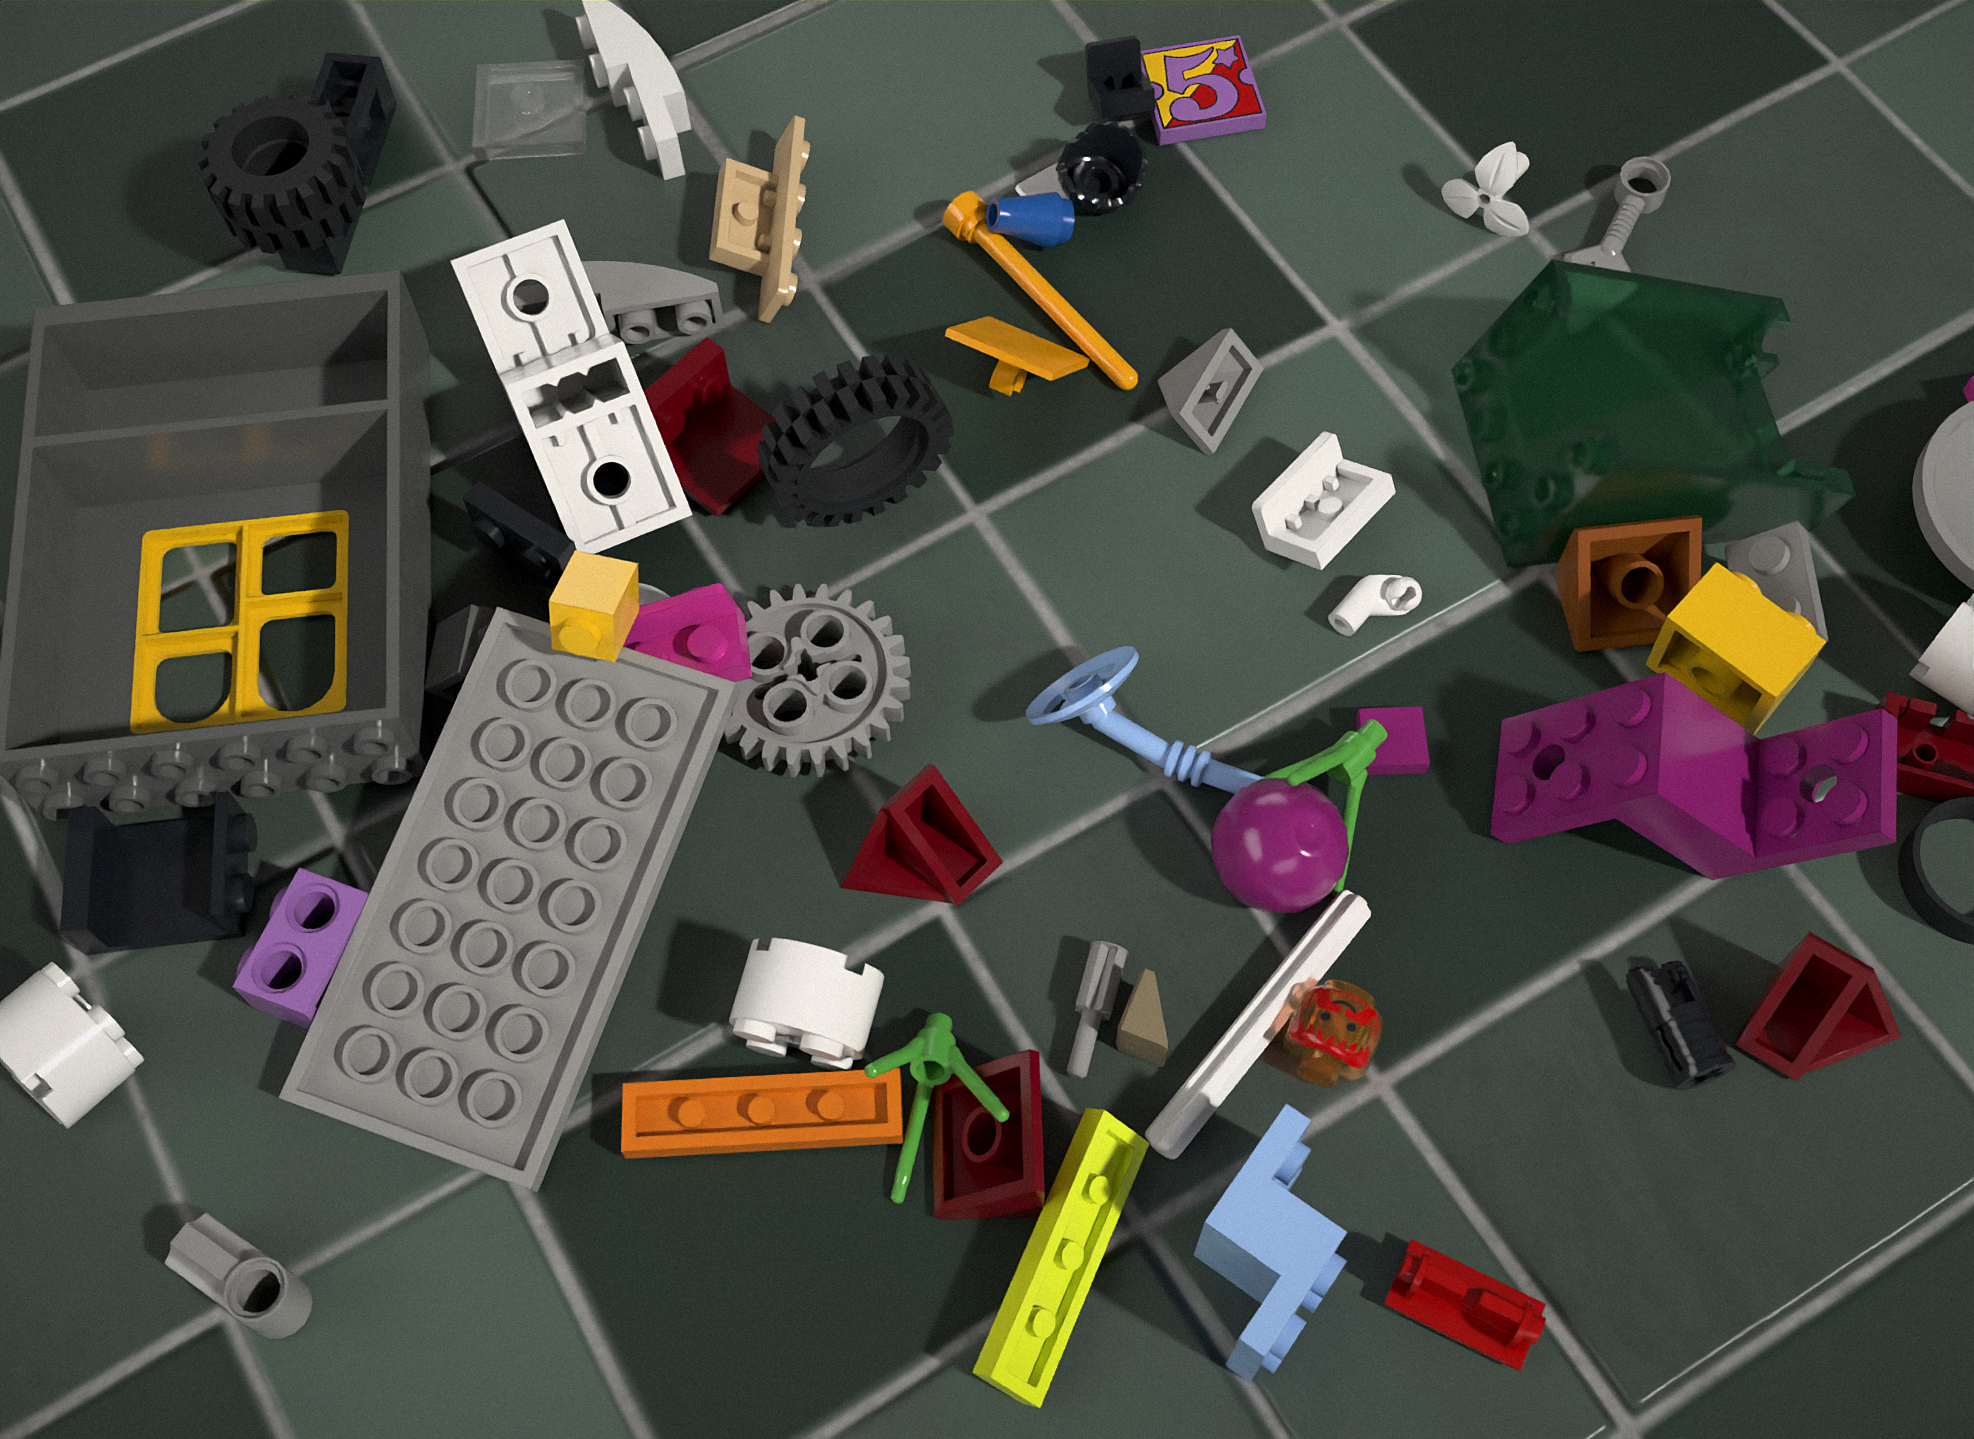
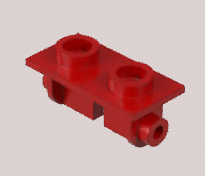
[1383,1239,1546,1372]

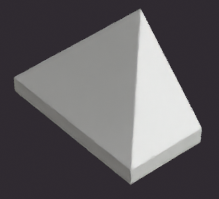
[1157,328,1264,455]

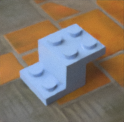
[1194,1103,1347,1383]

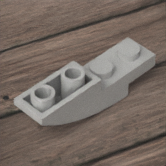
[513,261,725,344]

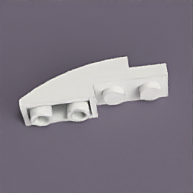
[575,0,691,180]

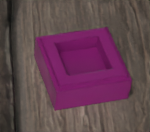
[1355,706,1430,775]

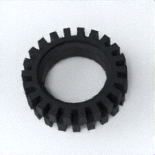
[757,355,954,527]

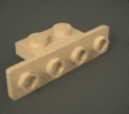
[709,115,810,323]

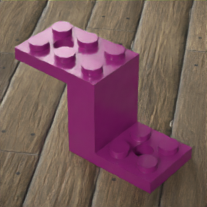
[1490,672,1897,880]

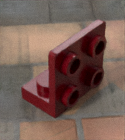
[644,337,777,516]

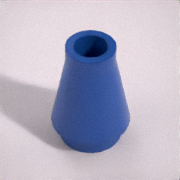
[986,192,1075,249]

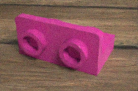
[623,583,752,682]

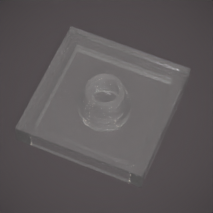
[472,59,588,160]

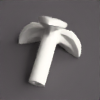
[1441,141,1529,237]

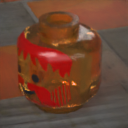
[1283,980,1384,1088]

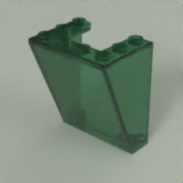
[1451,259,1856,568]

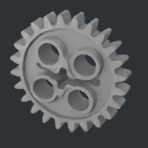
[723,584,911,778]

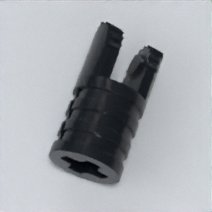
[1626,960,1736,1090]

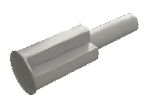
[1067,941,1129,1079]

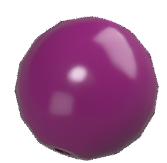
[1211,778,1349,913]

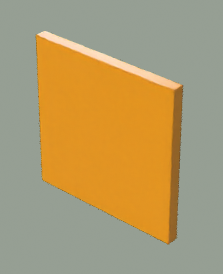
[945,316,1090,396]

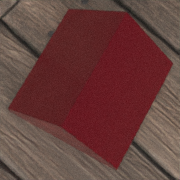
[932,1049,1045,1220]

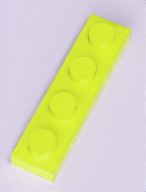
[972,1108,1150,1408]

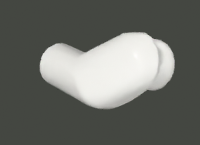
[1328,575,1422,636]

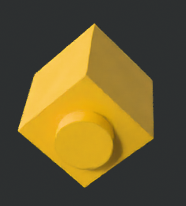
[549,550,639,663]

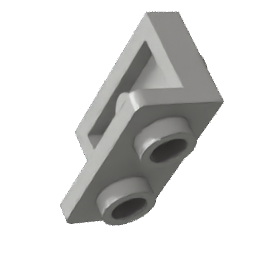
[1724,521,1829,641]

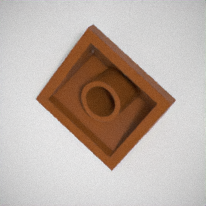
[1554,515,1702,652]

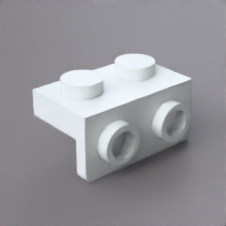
[1252,431,1396,570]

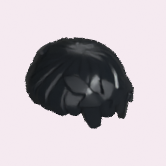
[1055,121,1148,214]

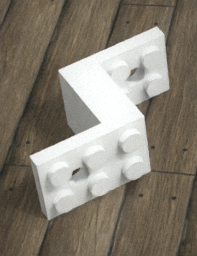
[450,219,692,554]

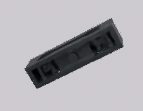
[277,52,397,275]

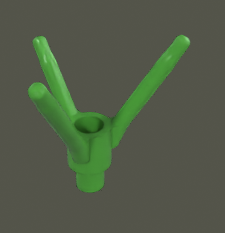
[1264,719,1388,896]
[864,1013,1009,1204]

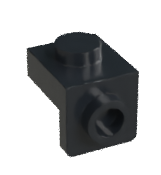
[1085,35,1155,122]

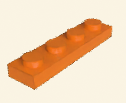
[621,1068,903,1159]

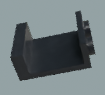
[60,791,258,955]

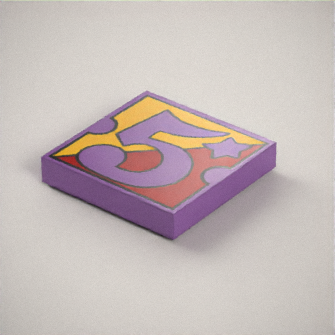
[1141,35,1267,145]

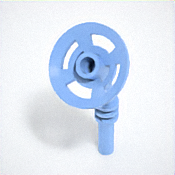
[1025,646,1266,794]

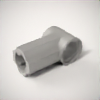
[164,1212,313,1339]

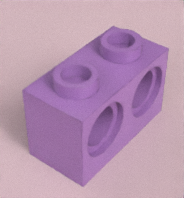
[232,868,370,1030]

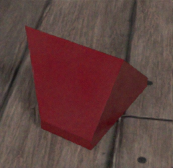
[841,763,1003,906]
[1735,931,1902,1082]

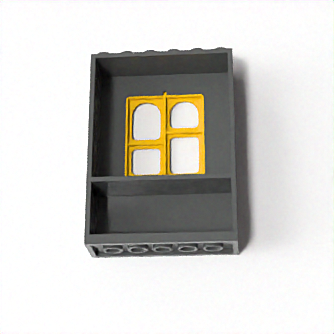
[0,270,432,822]

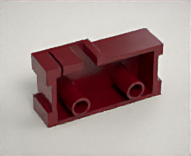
[1874,692,1974,804]

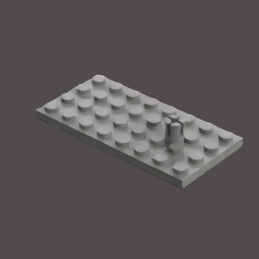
[279,607,740,1193]

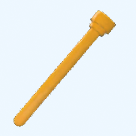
[943,191,1138,390]

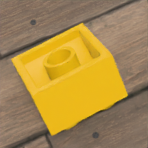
[1645,562,1827,735]

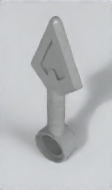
[1564,156,1671,330]

